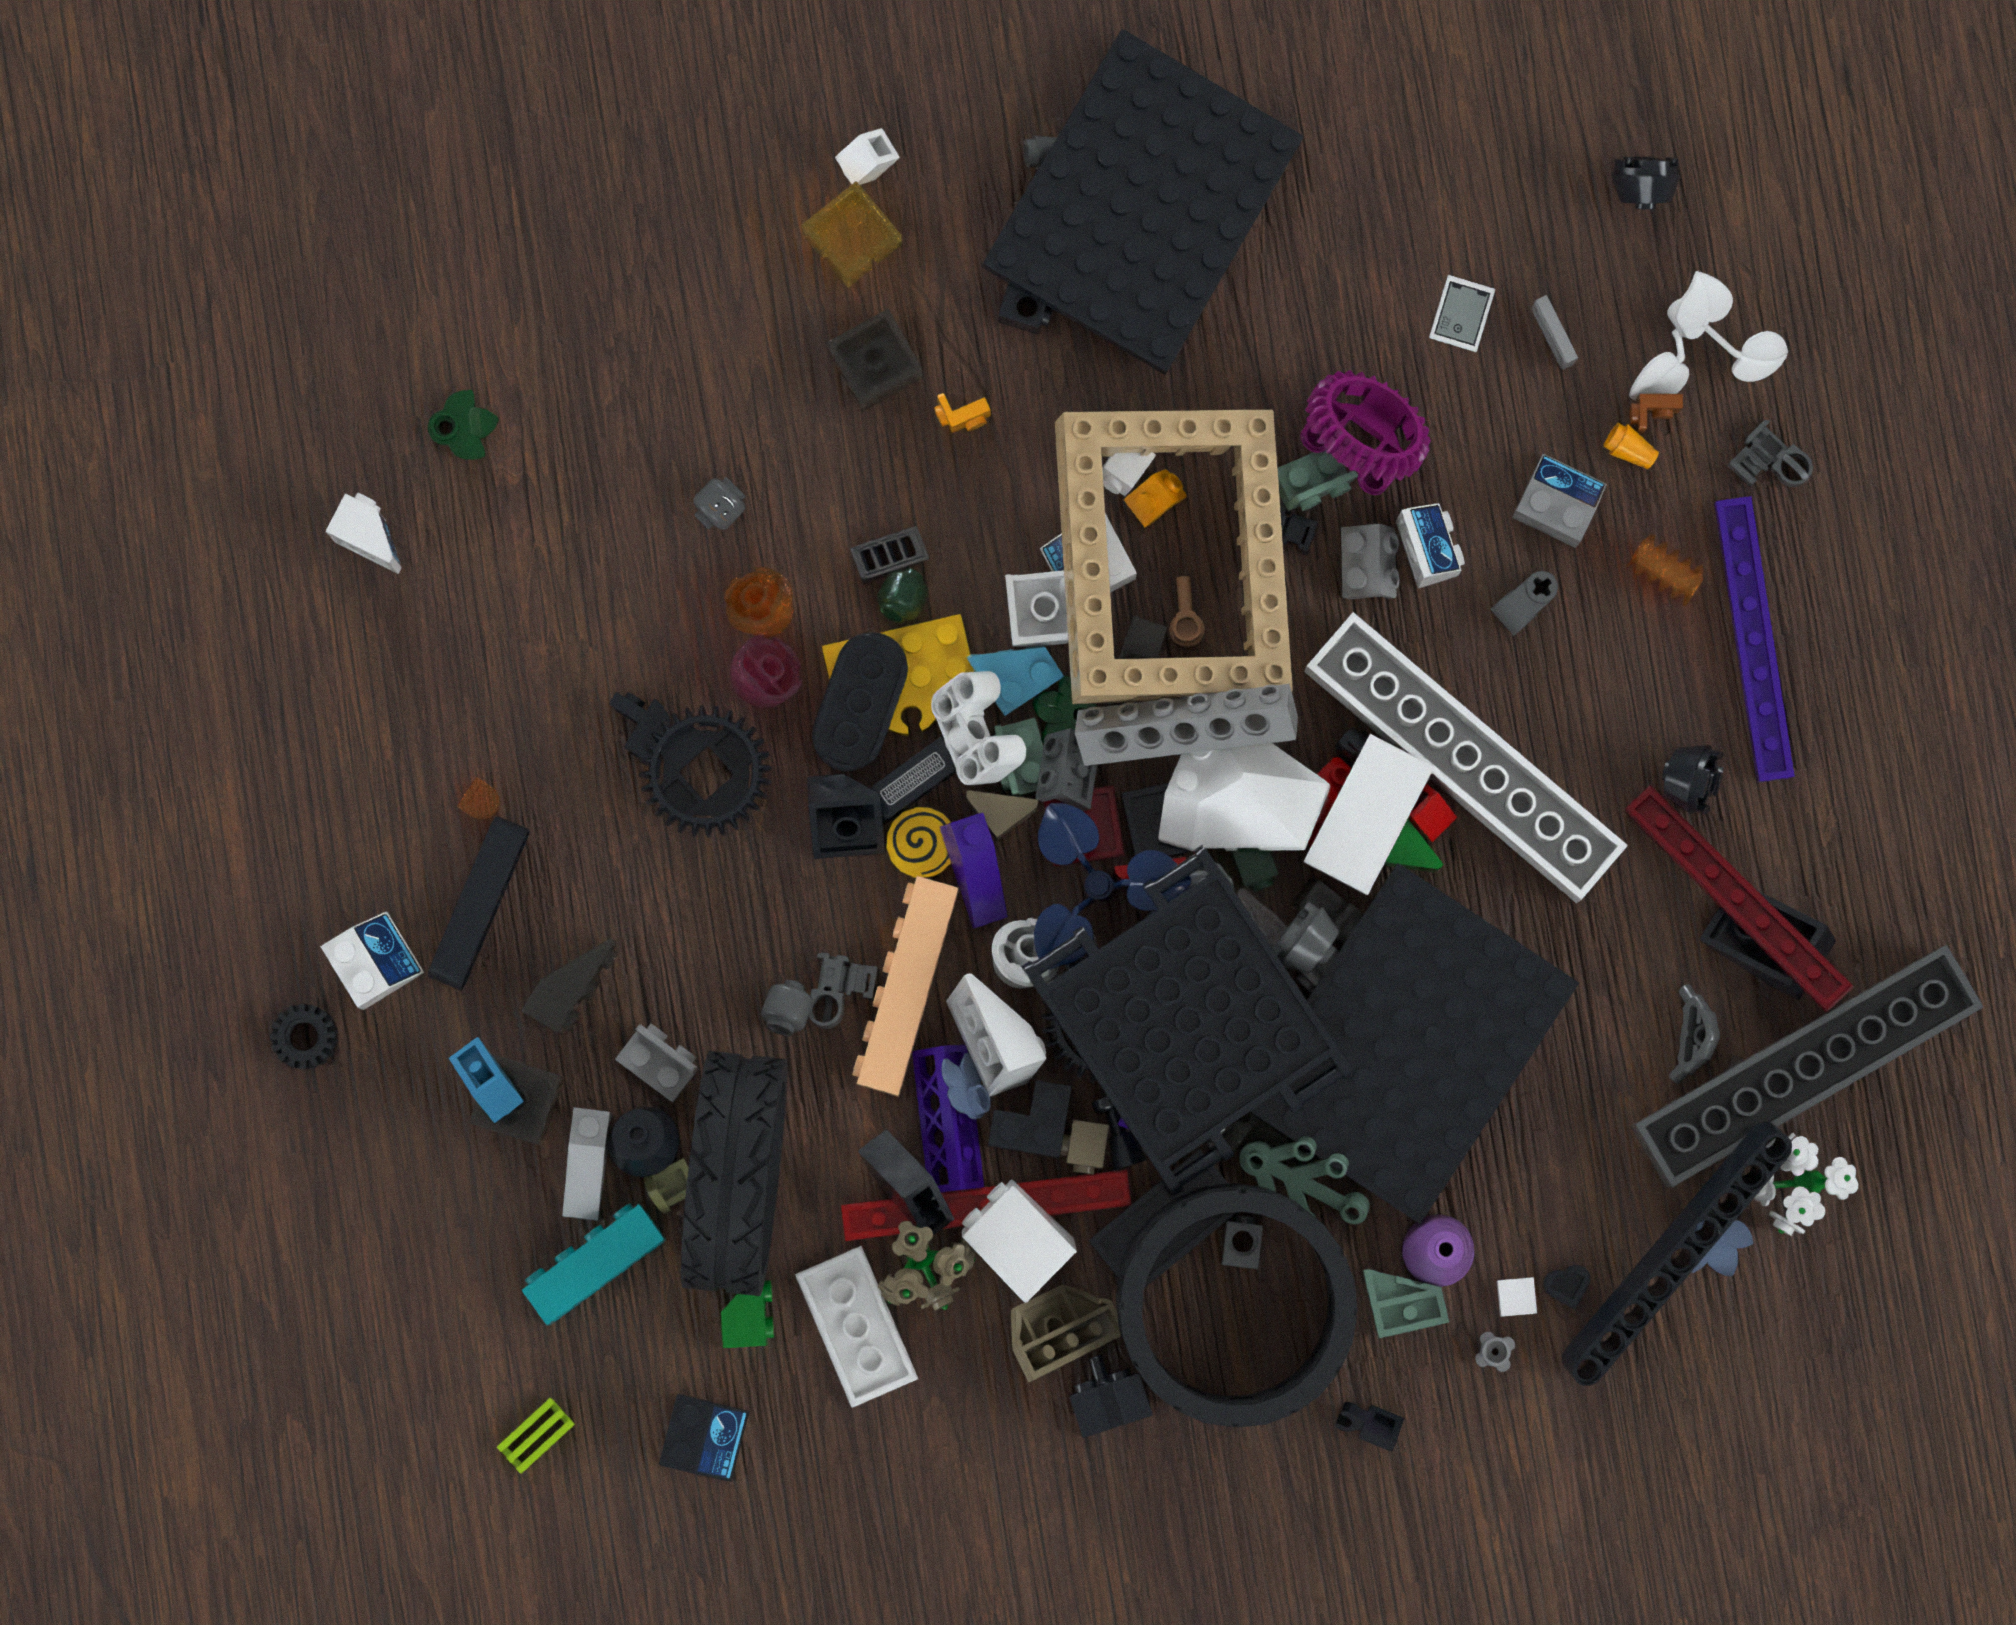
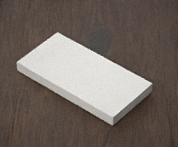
[1303,734,1434,895]
[795,1246,918,1408]

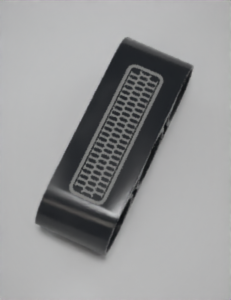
[870,736,957,825]

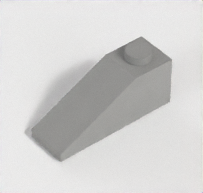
[562,1107,613,1221]

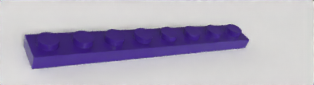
[1714,496,1795,783]

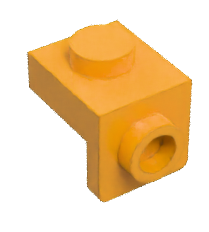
[934,393,991,433]
[1123,469,1187,527]

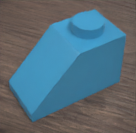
[449,1037,524,1123]

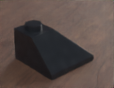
[807,774,885,859]

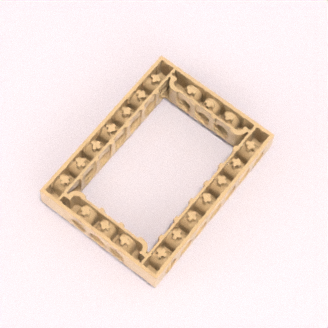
[1055,410,1293,704]

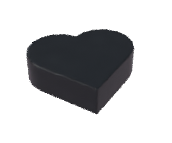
[1543,1265,1590,1310]

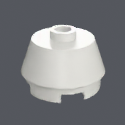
[992,918,1059,989]

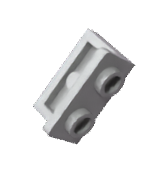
[1341,524,1400,600]

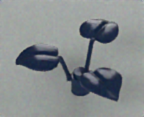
[1034,803,1192,970]

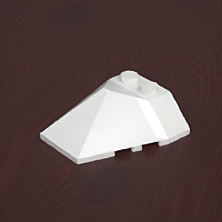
[1158,743,1331,851]

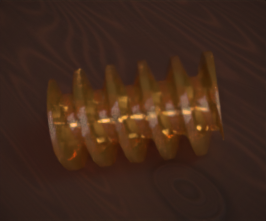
[1625,533,1704,607]

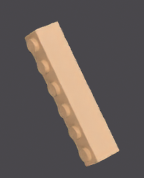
[852,876,959,1097]

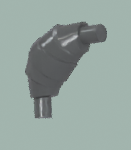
[1669,984,1720,1084]

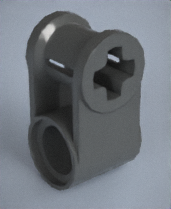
[1490,571,1558,636]

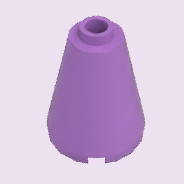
[1402,1214,1474,1287]

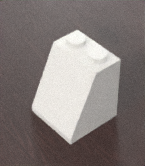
[962,1179,1077,1303]

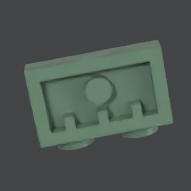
[1277,450,1358,511]
[993,718,1043,797]

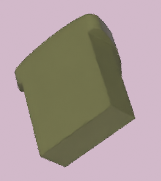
[644,1158,689,1214]

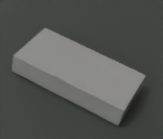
[1531,295,1578,370]

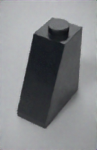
[858,1129,954,1235]

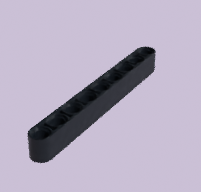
[1562,1122,1792,1386]

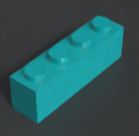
[521,1203,667,1326]

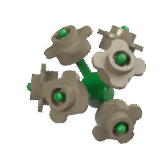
[878,1221,976,1311]

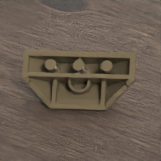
[1011,1284,1122,1382]

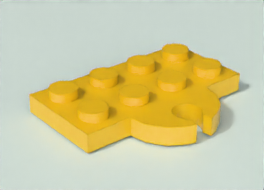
[822,614,974,736]

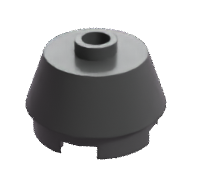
[1272,901,1340,974]

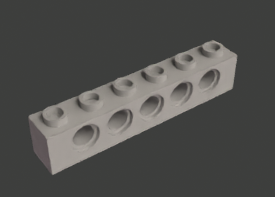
[1075,684,1298,766]

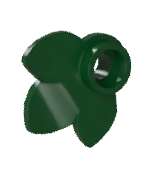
[428,390,499,460]
[1032,676,1098,743]

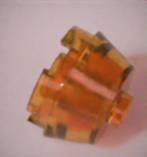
[724,567,794,638]

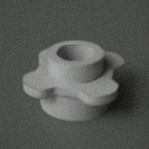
[1475,1332,1515,1372]

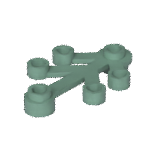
[1239,1136,1370,1233]

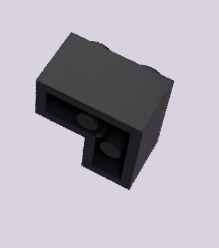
[988,1080,1072,1159]

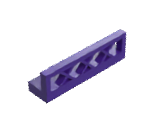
[912,1045,984,1193]

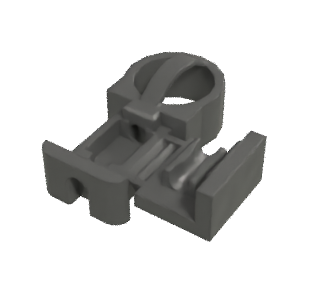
[1727,420,1813,487]
[808,953,880,1029]

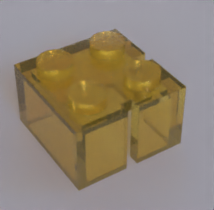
[801,181,902,288]

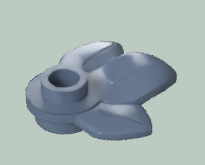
[941,1053,991,1119]
[1691,1220,1753,1277]

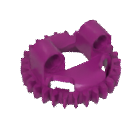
[1300,370,1431,495]

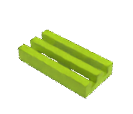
[497,1398,575,1474]

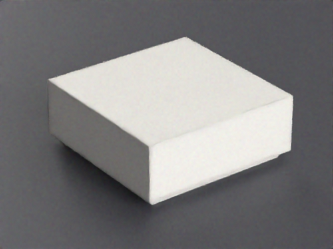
[1497,1277,1537,1317]

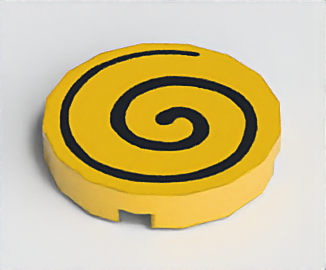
[886,807,951,878]

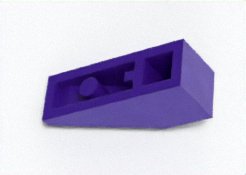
[939,812,1008,929]

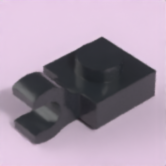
[1335,1402,1404,1452]

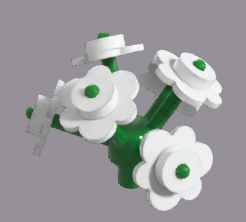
[1754,1133,1858,1236]

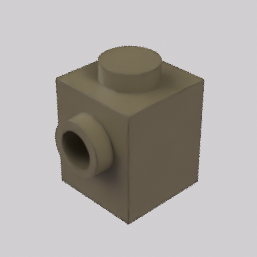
[1060,1120,1109,1175]

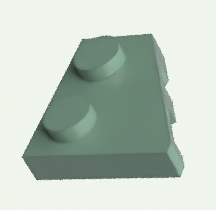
[1362,1269,1449,1339]

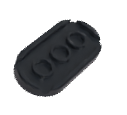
[812,632,908,771]

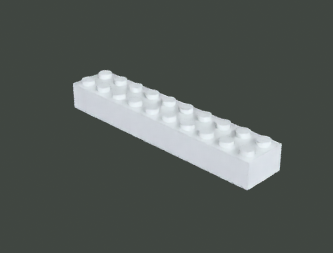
[1304,612,1628,903]

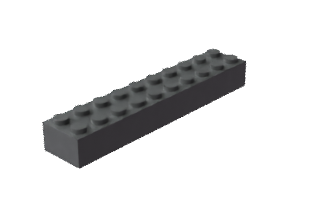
[1630,945,1983,1189]

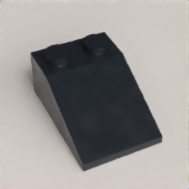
[1699,890,1836,1000]

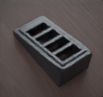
[850,526,929,585]

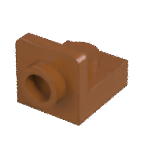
[1629,394,1683,434]

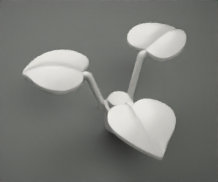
[1629,271,1788,400]

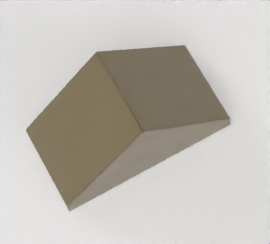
[966,790,1038,841]

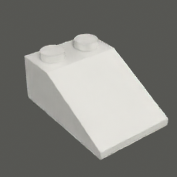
[946,973,1047,1097]

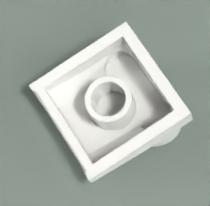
[1005,570,1068,647]

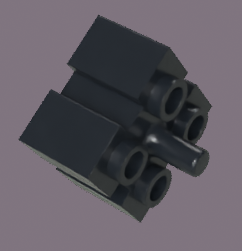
[1069,1355,1153,1438]

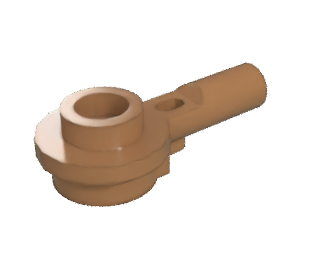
[1169,576,1205,648]

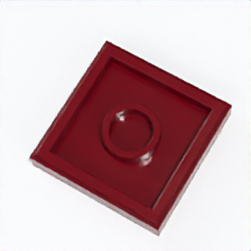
[1044,785,1125,868]

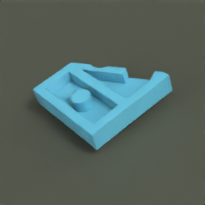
[966,646,1064,716]

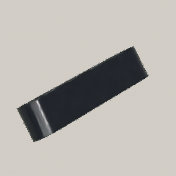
[428,816,530,991]

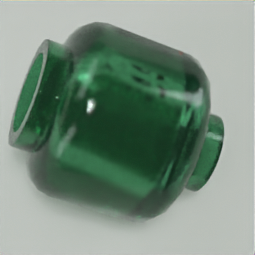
[876,568,929,623]

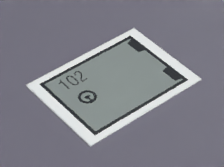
[1429,275,1495,352]

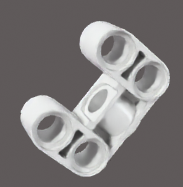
[931,671,1026,785]

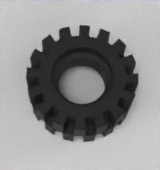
[270,1004,338,1070]

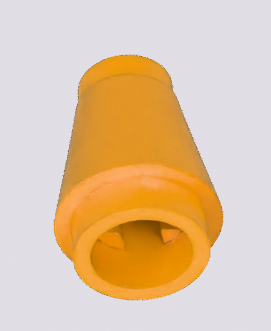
[1604,423,1659,470]

